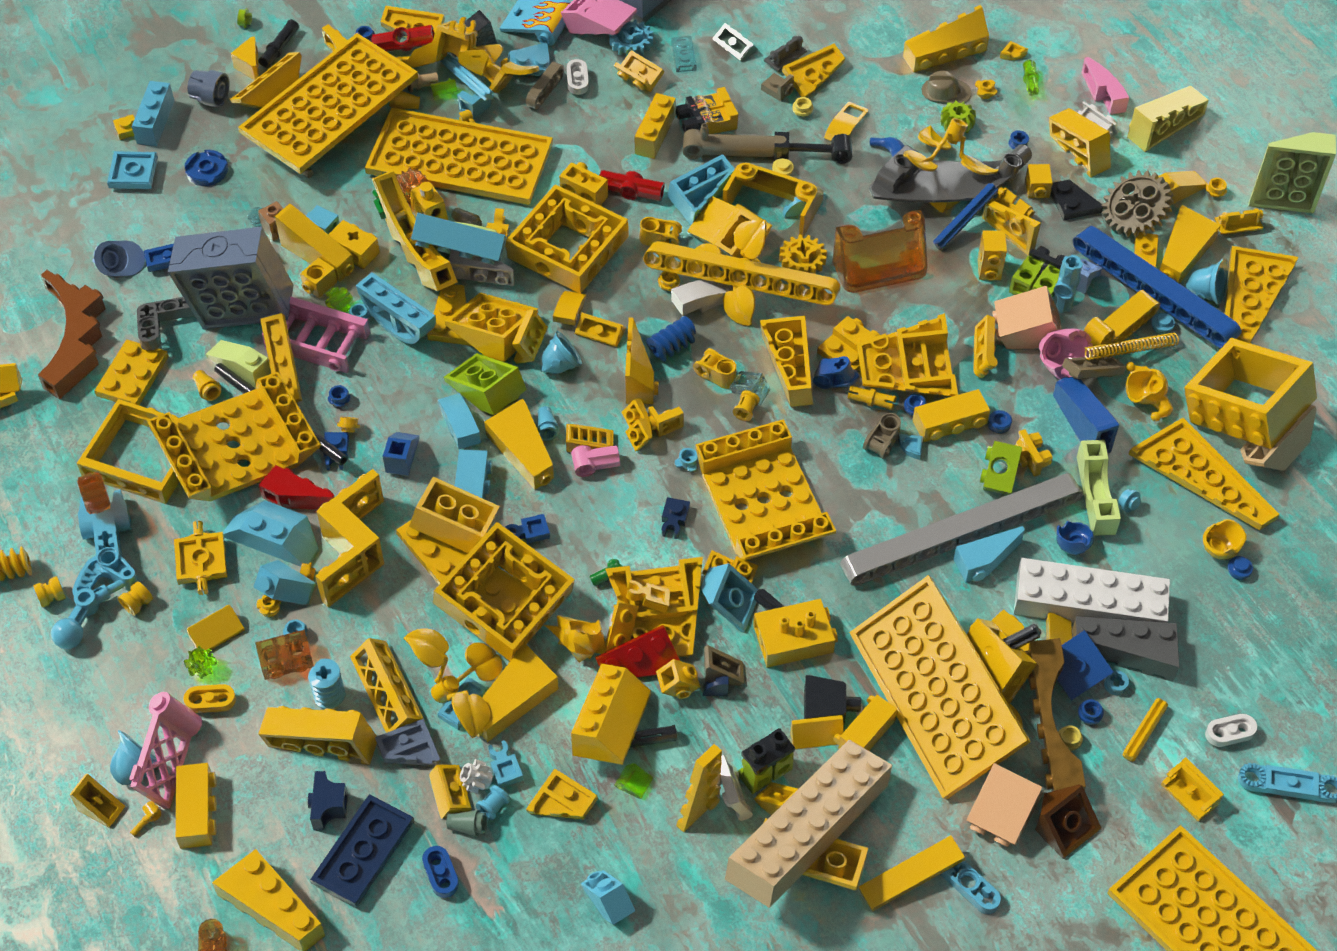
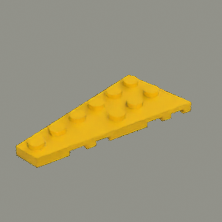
[1128,418,1279,530]

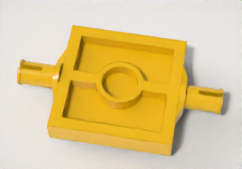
[174,520,228,595]

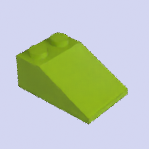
[443,353,527,415]

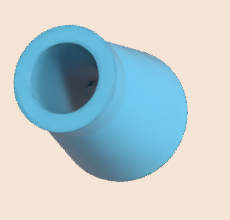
[537,406,559,441]

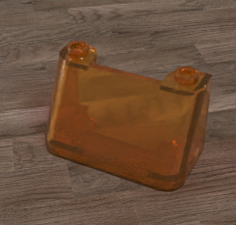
[832,210,928,293]

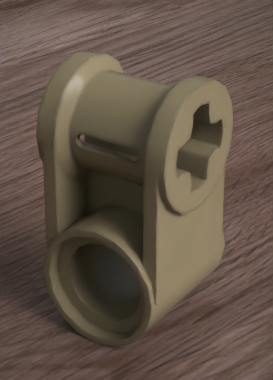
[863,413,901,459]

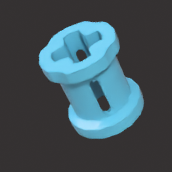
[476,785,510,820]

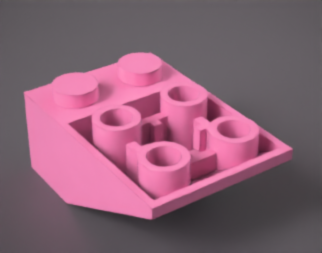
[561,0,638,35]

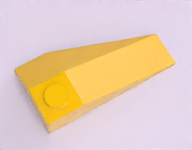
[625,317,659,404]

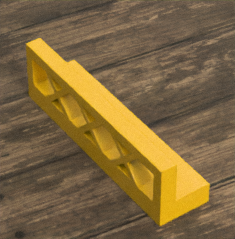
[350,638,424,733]

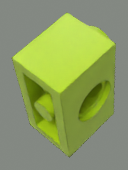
[980,441,1022,495]

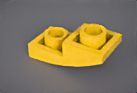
[621,398,652,451]
[701,550,758,583]

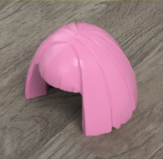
[1039,329,1093,380]

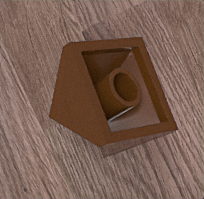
[1035,784,1101,858]

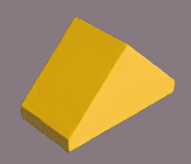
[231,37,259,80]
[69,774,126,827]
[754,782,798,815]

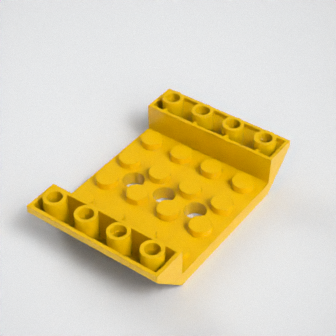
[147,371,321,502]
[695,419,836,560]

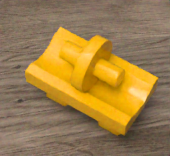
[1016,429,1053,477]

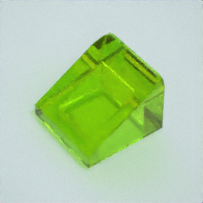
[614,762,654,799]

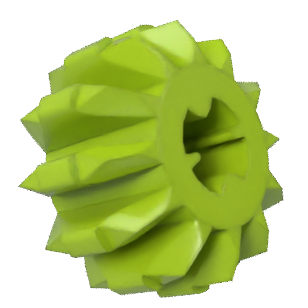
[940,100,976,133]

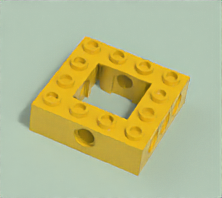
[506,184,629,294]
[433,522,575,661]

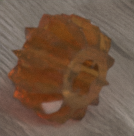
[396,168,428,205]
[77,472,111,514]

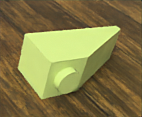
[205,340,271,388]

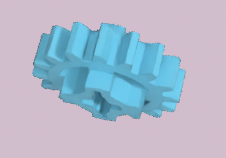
[609,19,653,56]

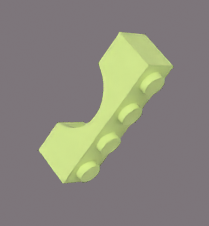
[1077,440,1121,536]

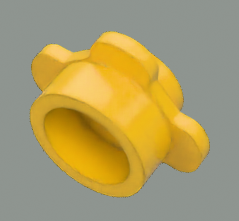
[975,80,997,99]

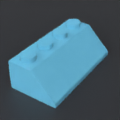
[411,213,507,265]

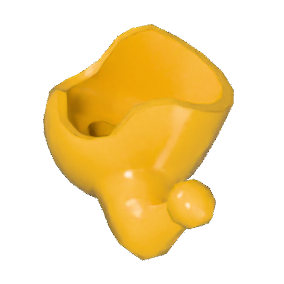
[1126,362,1173,422]

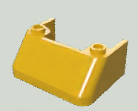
[723,163,823,238]

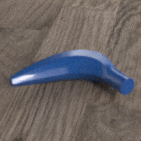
[870,137,905,157]

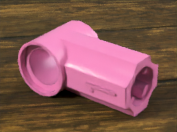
[571,446,620,477]

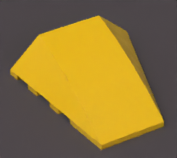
[857,313,958,396]
[605,557,703,657]

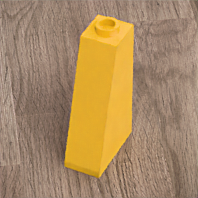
[275,203,355,282]
[1160,205,1221,284]
[484,399,554,490]
[477,644,559,742]

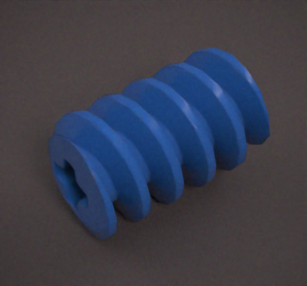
[646,316,696,361]

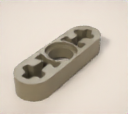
[526,62,564,109]

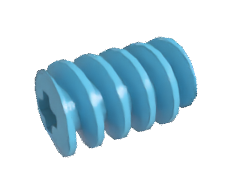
[308,659,346,709]

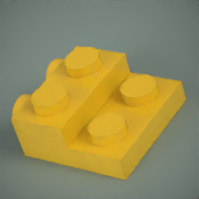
[817,316,880,371]

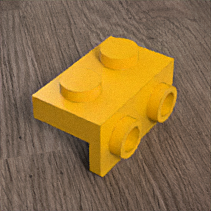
[614,50,665,92]

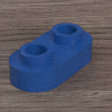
[422,846,459,898]

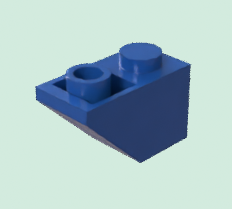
[383,432,420,476]

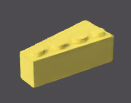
[1127,86,1209,152]

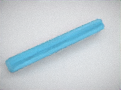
[440,53,494,101]

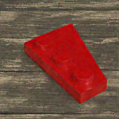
[595,625,680,677]

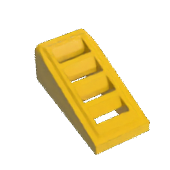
[566,424,613,452]

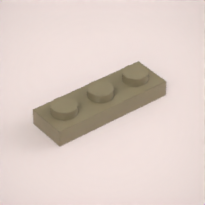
[1062,356,1126,379]

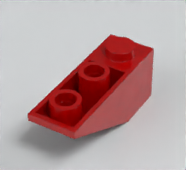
[259,465,335,510]

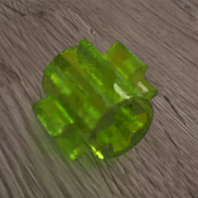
[325,286,353,313]
[184,646,217,679]

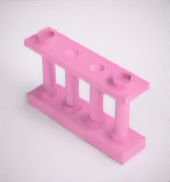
[262,297,370,373]

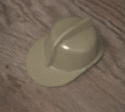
[921,70,972,104]

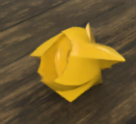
[544,615,606,663]

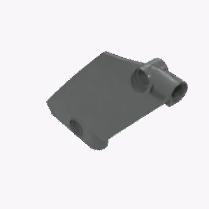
[869,144,1032,203]

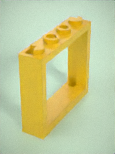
[77,399,180,504]

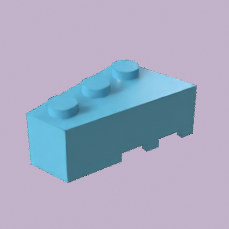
[668,154,735,225]

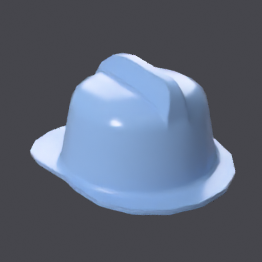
[92,240,145,276]

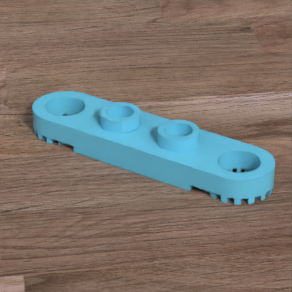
[1238,763,1337,803]

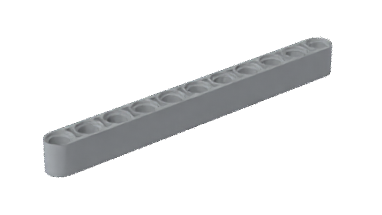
[840,473,1083,586]

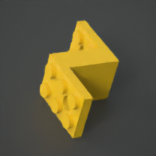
[315,469,384,607]

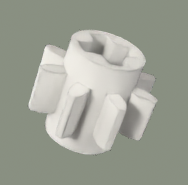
[460,759,493,794]

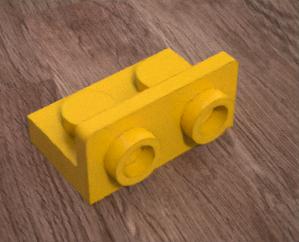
[512,309,548,364]

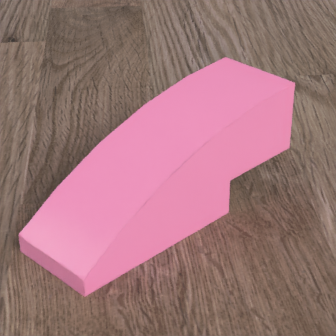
[1081,57,1129,115]

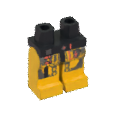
[675,87,738,134]

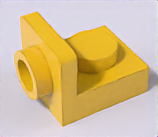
[648,406,684,437]

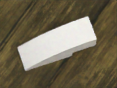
[671,279,733,316]

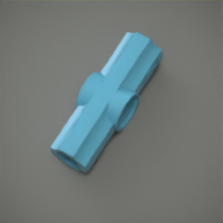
[1053,254,1083,313]

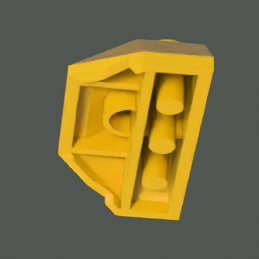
[230,52,302,109]

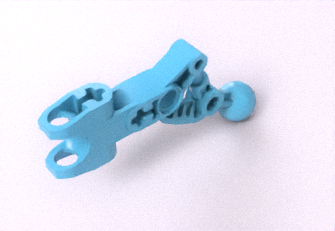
[51,489,139,649]

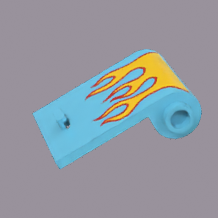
[499,0,571,46]

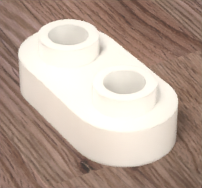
[566,59,589,95]
[1205,714,1257,747]

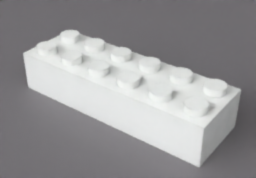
[1014,558,1170,623]

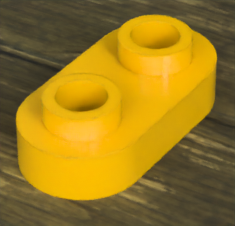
[183,684,236,713]

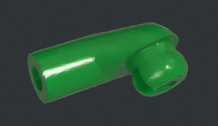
[589,559,622,586]

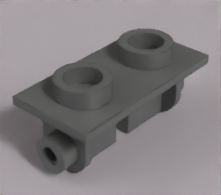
[764,36,807,71]

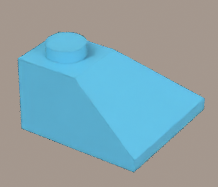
[701,563,758,632]

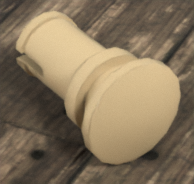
[407,72,439,93]

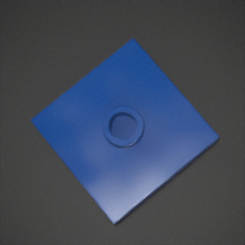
[1057,630,1114,700]

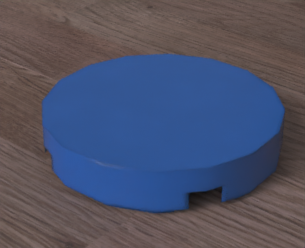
[185,150,228,186]

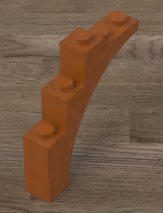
[38,270,106,400]

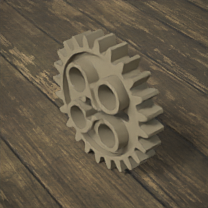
[1102,170,1174,237]

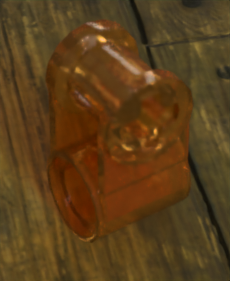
[198,919,227,951]

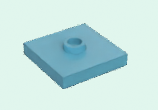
[107,151,158,189]

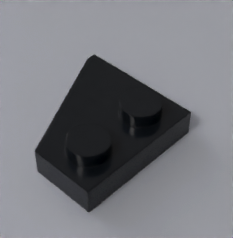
[1050,179,1103,220]

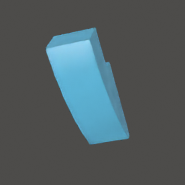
[437,393,481,449]

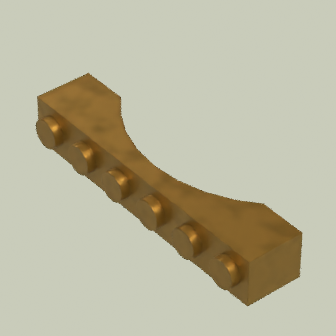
[1025,638,1086,791]

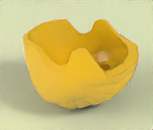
[1202,519,1247,560]

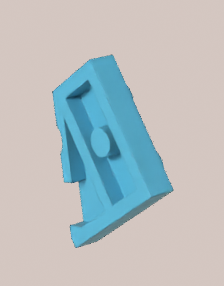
[507,43,550,76]

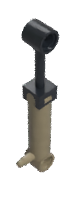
[683,123,853,164]

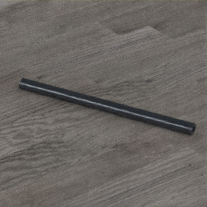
[214,363,348,465]

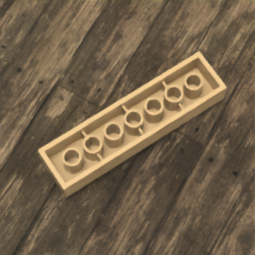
[725,740,892,908]

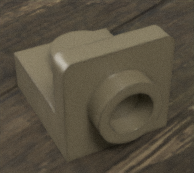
[761,73,794,101]

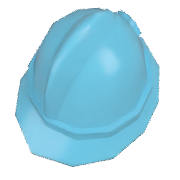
[1186,259,1228,305]
[541,331,582,374]
[110,730,157,785]

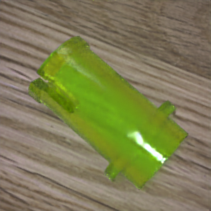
[431,78,458,97]

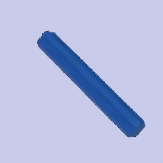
[933,183,998,250]

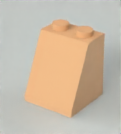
[992,286,1062,349]
[967,763,1044,847]

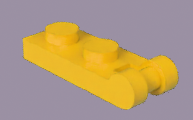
[973,315,998,378]

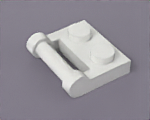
[720,755,753,821]

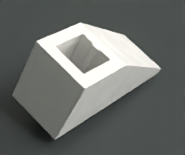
[448,250,515,286]

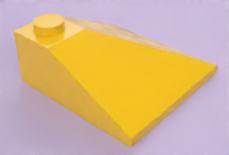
[445,292,538,362]

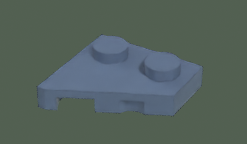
[375,719,441,766]

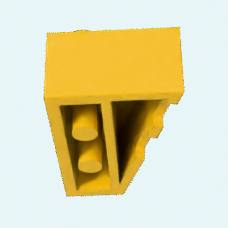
[1049,108,1111,178]

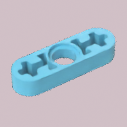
[940,861,1001,914]

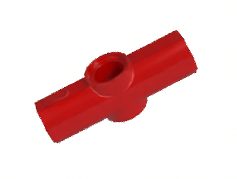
[371,25,435,52]
[599,170,665,201]

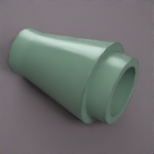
[446,810,487,836]

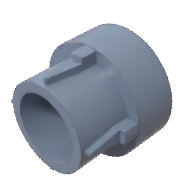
[187,70,230,108]

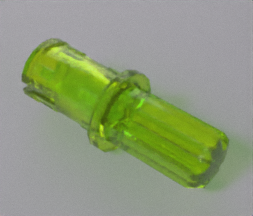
[1023,60,1040,96]

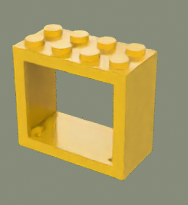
[1184,338,1317,449]

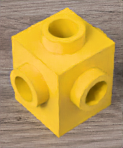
[656,659,700,699]

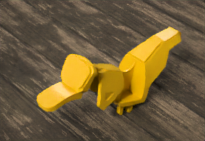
[396,17,539,93]

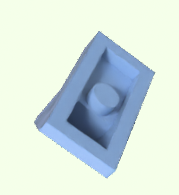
[1077,258,1103,294]

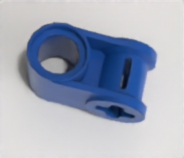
[813,356,860,389]

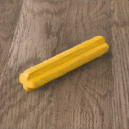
[1122,698,1168,762]

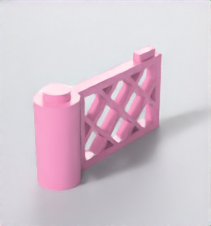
[129,692,202,809]

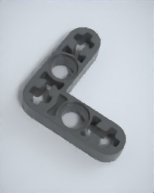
[137,297,194,350]

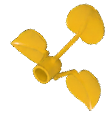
[903,118,999,175]
[695,219,767,326]
[403,628,502,738]

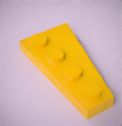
[676,744,722,832]

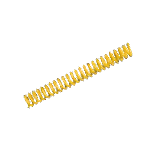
[1084,333,1179,360]

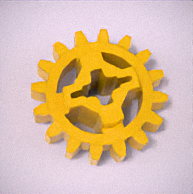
[779,234,827,274]

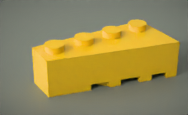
[760,316,813,407]

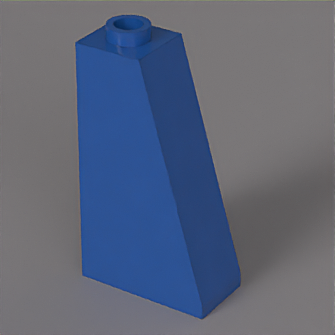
[1053,377,1119,453]

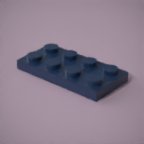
[310,794,414,908]

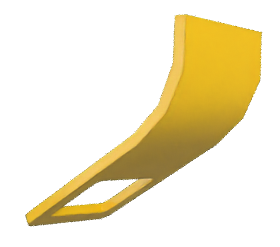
[824,102,868,141]

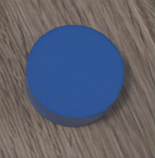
[988,410,1012,434]

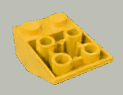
[687,196,758,258]

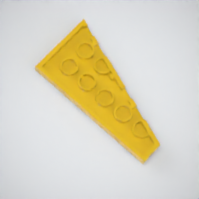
[1224,246,1299,344]
[396,520,532,626]

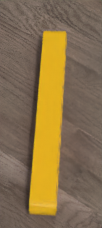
[643,241,841,305]

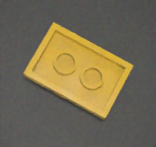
[94,339,169,405]

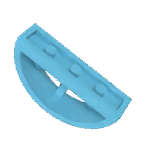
[356,273,436,344]

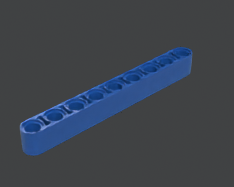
[1073,226,1241,348]

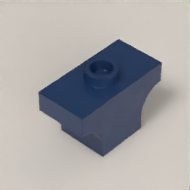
[308,771,348,830]

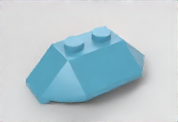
[223,500,319,567]

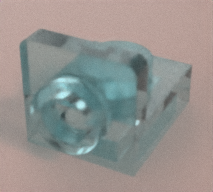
[730,371,770,405]

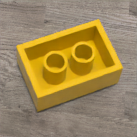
[409,477,500,553]

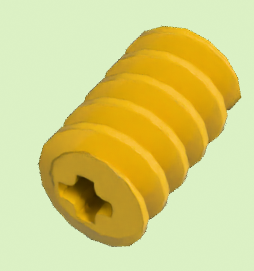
[0,546,32,581]

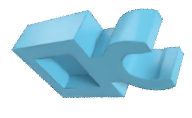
[488,740,524,788]

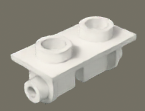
[1077,101,1118,137]

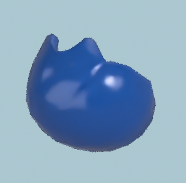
[1057,521,1094,555]

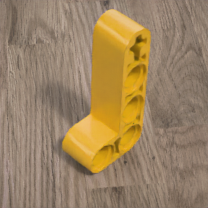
[1084,290,1160,356]

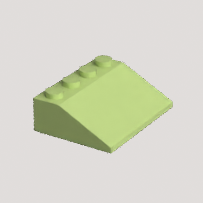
[1248,132,1336,213]

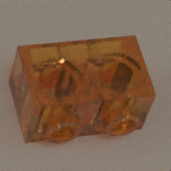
[255,630,314,680]

